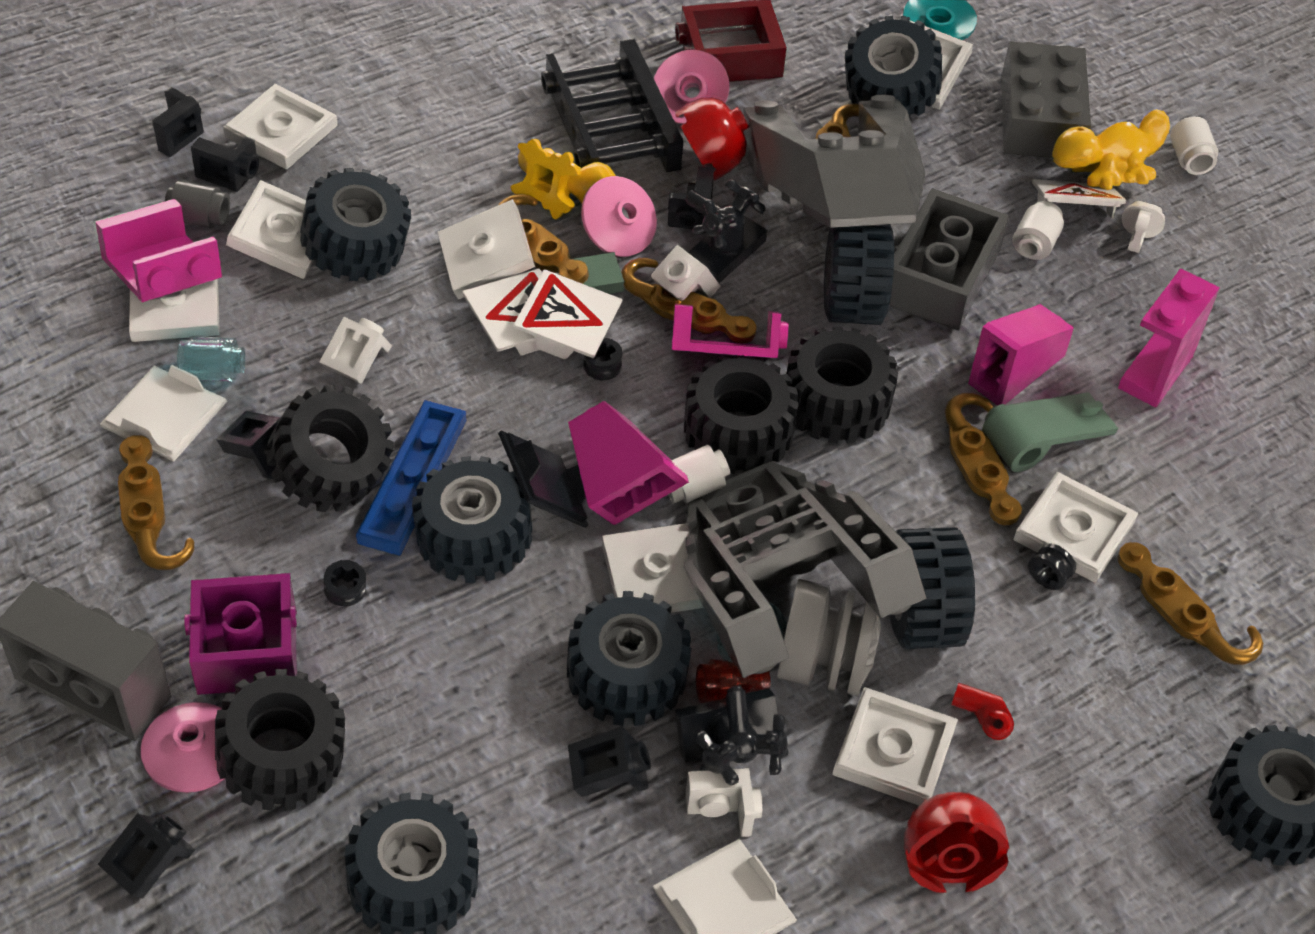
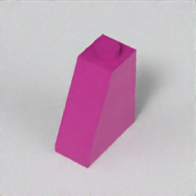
[968,304,1074,405]
[568,401,689,525]

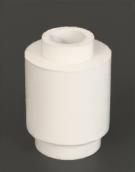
[1170,117,1218,175]
[1012,201,1064,260]
[668,445,730,504]

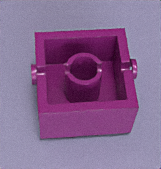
[184,573,297,695]

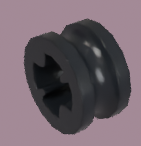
[583,337,623,381]
[1028,543,1076,590]
[324,560,366,606]

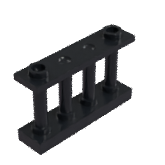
[541,39,684,173]

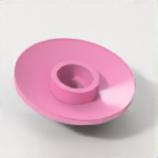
[654,50,730,125]
[581,176,657,257]
[140,702,226,793]

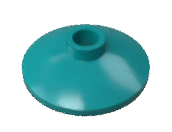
[903,0,977,40]

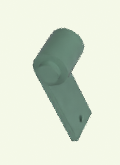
[982,392,1119,472]

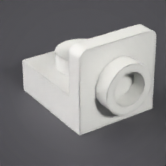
[651,245,721,301]
[319,317,392,384]
[685,768,762,837]

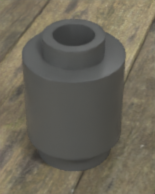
[165,180,230,228]

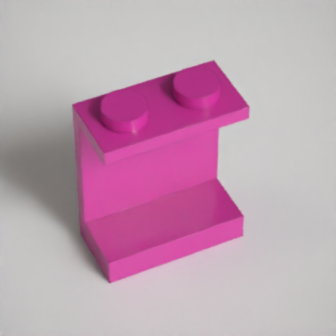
[95,199,222,302]
[1118,268,1220,408]
[672,304,789,358]

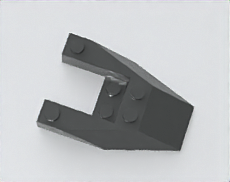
[743,95,925,228]
[684,461,927,678]

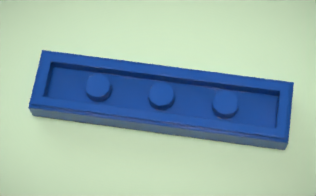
[356,400,467,556]

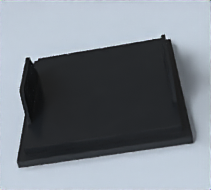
[498,430,589,528]

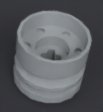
[777,579,881,697]

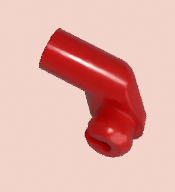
[951,682,1014,740]

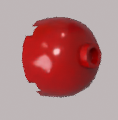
[675,97,750,181]
[904,792,1010,893]

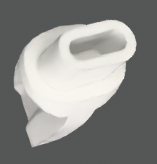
[1121,201,1165,253]

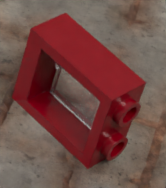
[675,0,787,82]

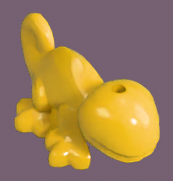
[1052,109,1170,190]
[510,138,616,220]

